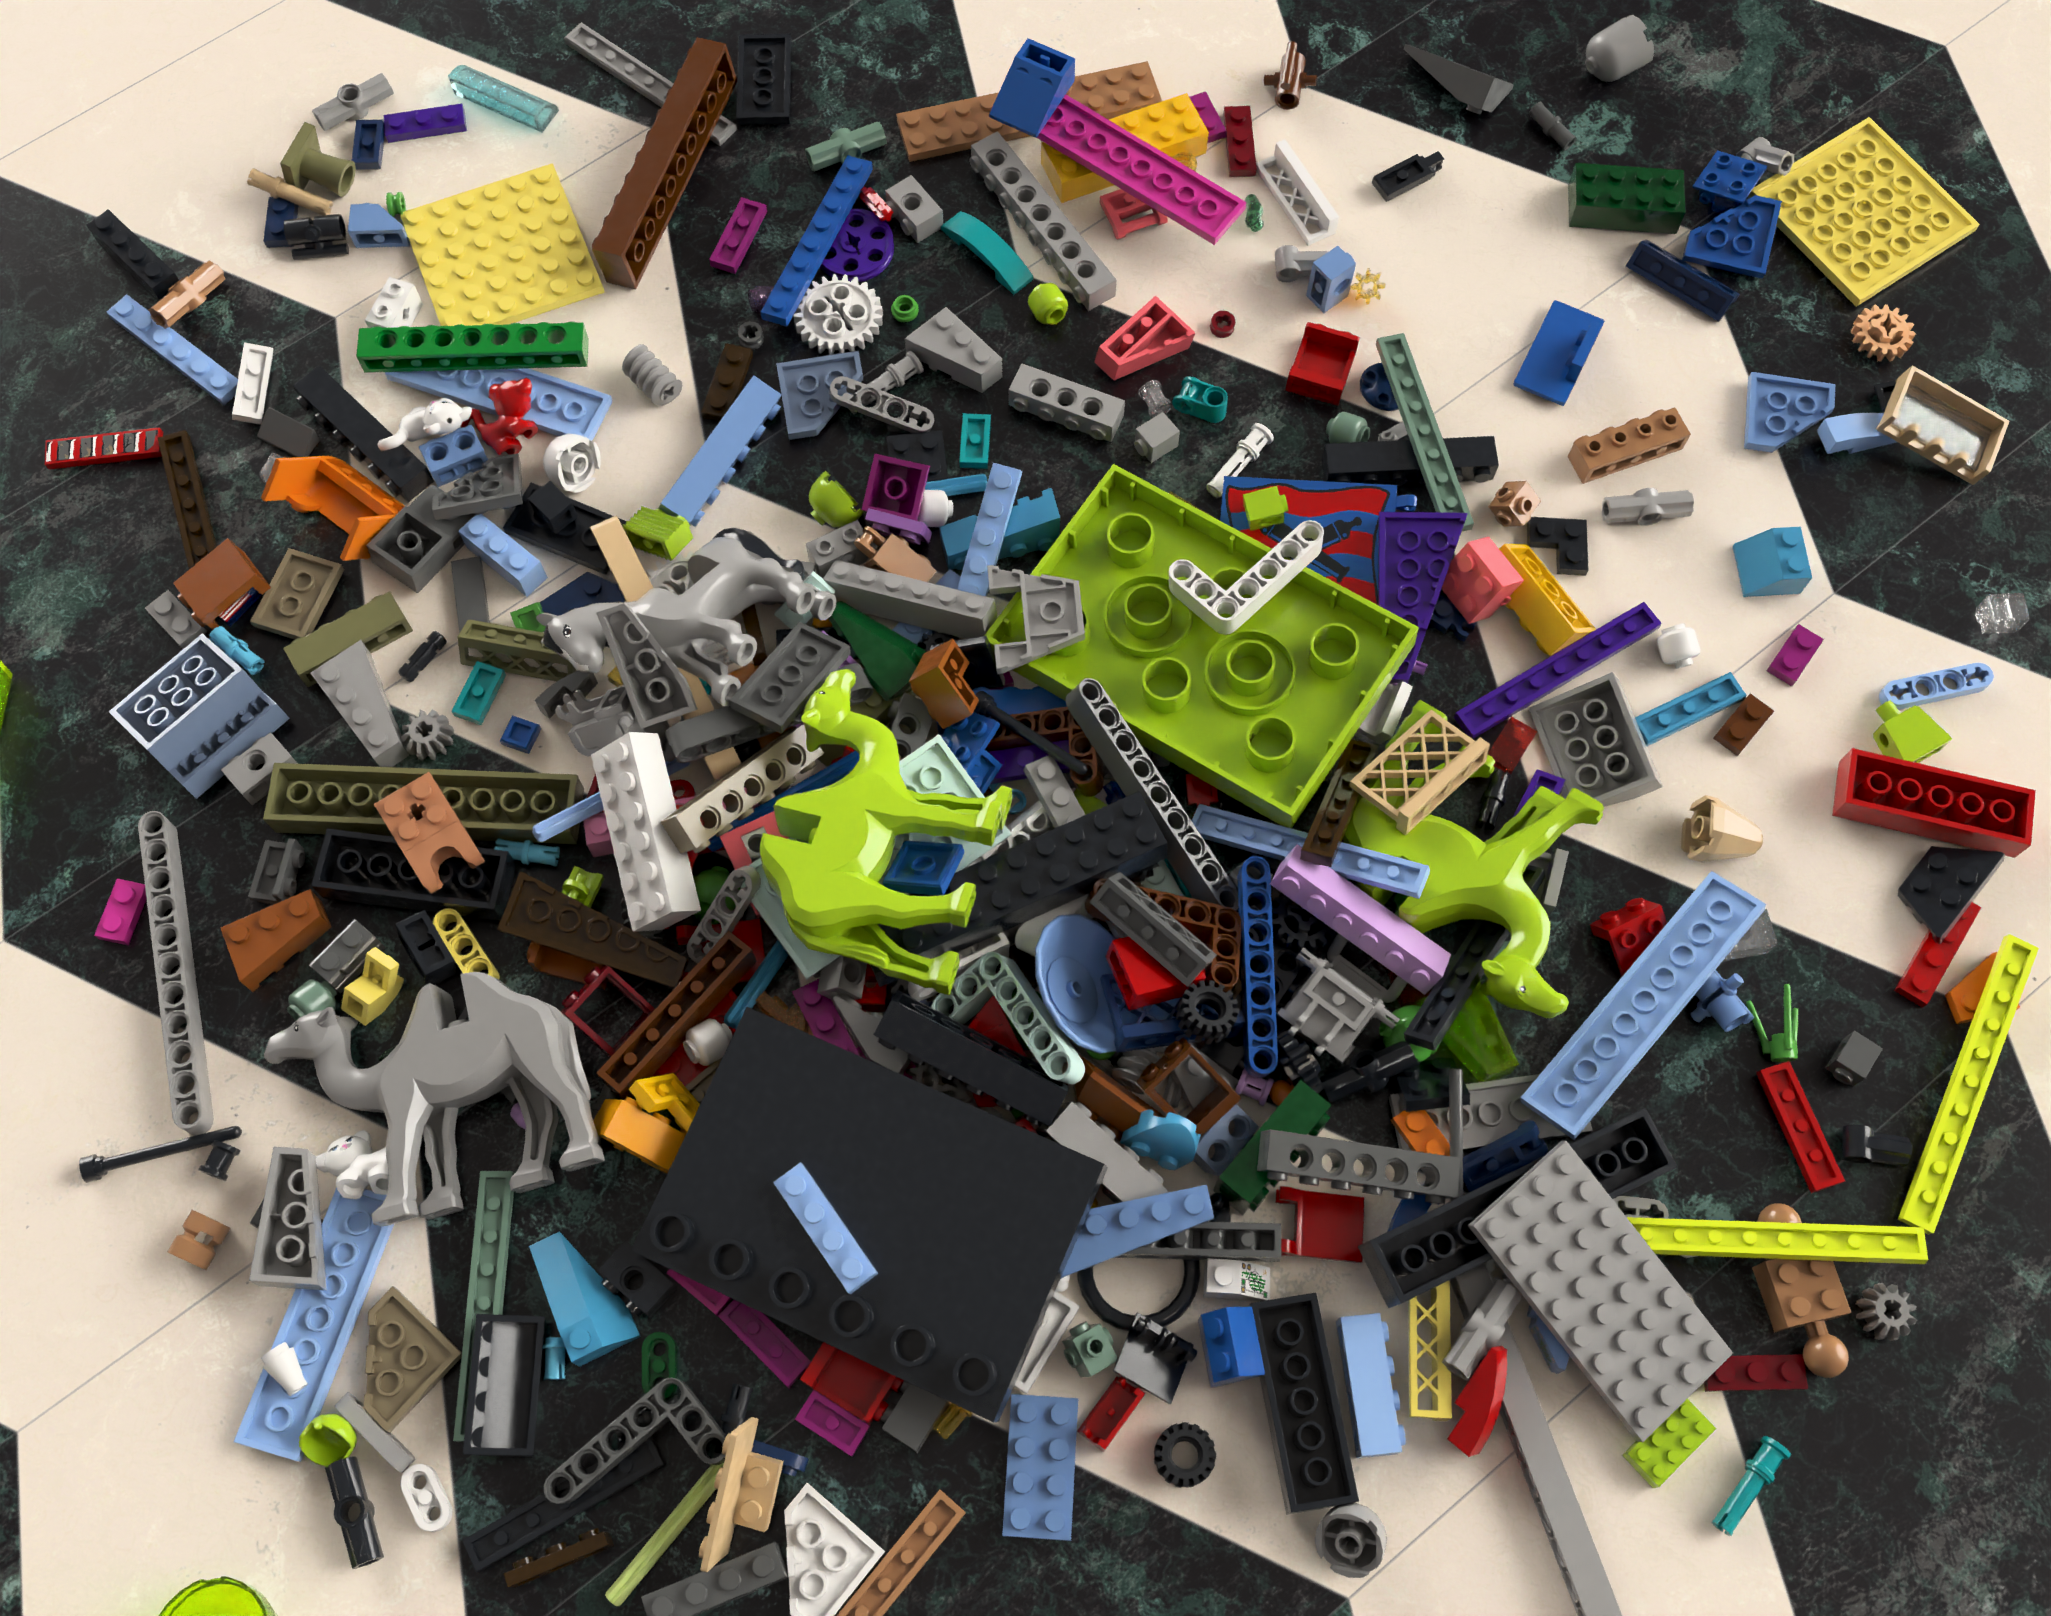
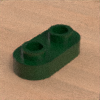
[642,1332,677,1400]

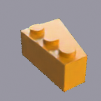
[593,1097,687,1174]

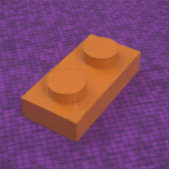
[1391,1110,1450,1156]

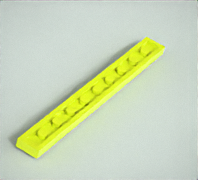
[1898,934,2039,1234]
[1627,1217,1928,1264]

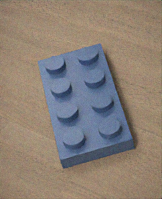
[1002,1394,1078,1541]

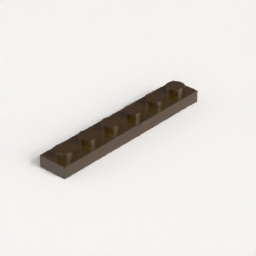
[158,430,217,569]
[1300,739,1378,867]

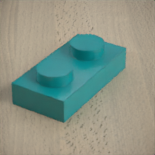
[959,413,991,469]
[451,661,506,725]

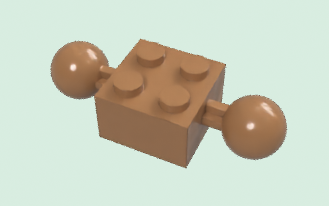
[1752,1203,1851,1378]

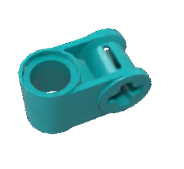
[1172,376,1228,423]

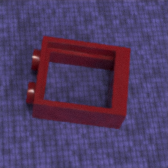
[561,966,655,1058]

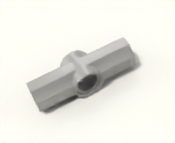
[312,73,394,131]
[1602,488,1694,526]
[1442,1279,1522,1380]

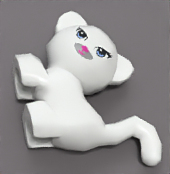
[378,398,472,451]
[316,1130,389,1199]

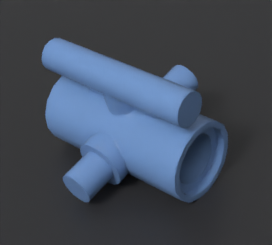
[1691,970,1754,1032]

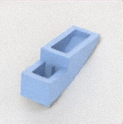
[1817,412,1897,454]

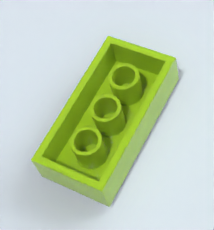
[1622,1398,1716,1488]

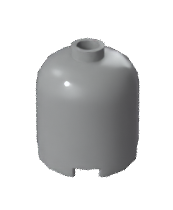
[1585,15,1654,82]

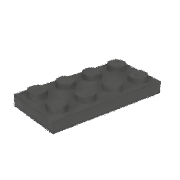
[729,622,851,734]

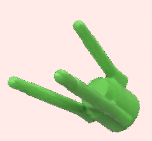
[1746,984,1798,1062]

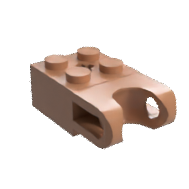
[374,772,485,894]

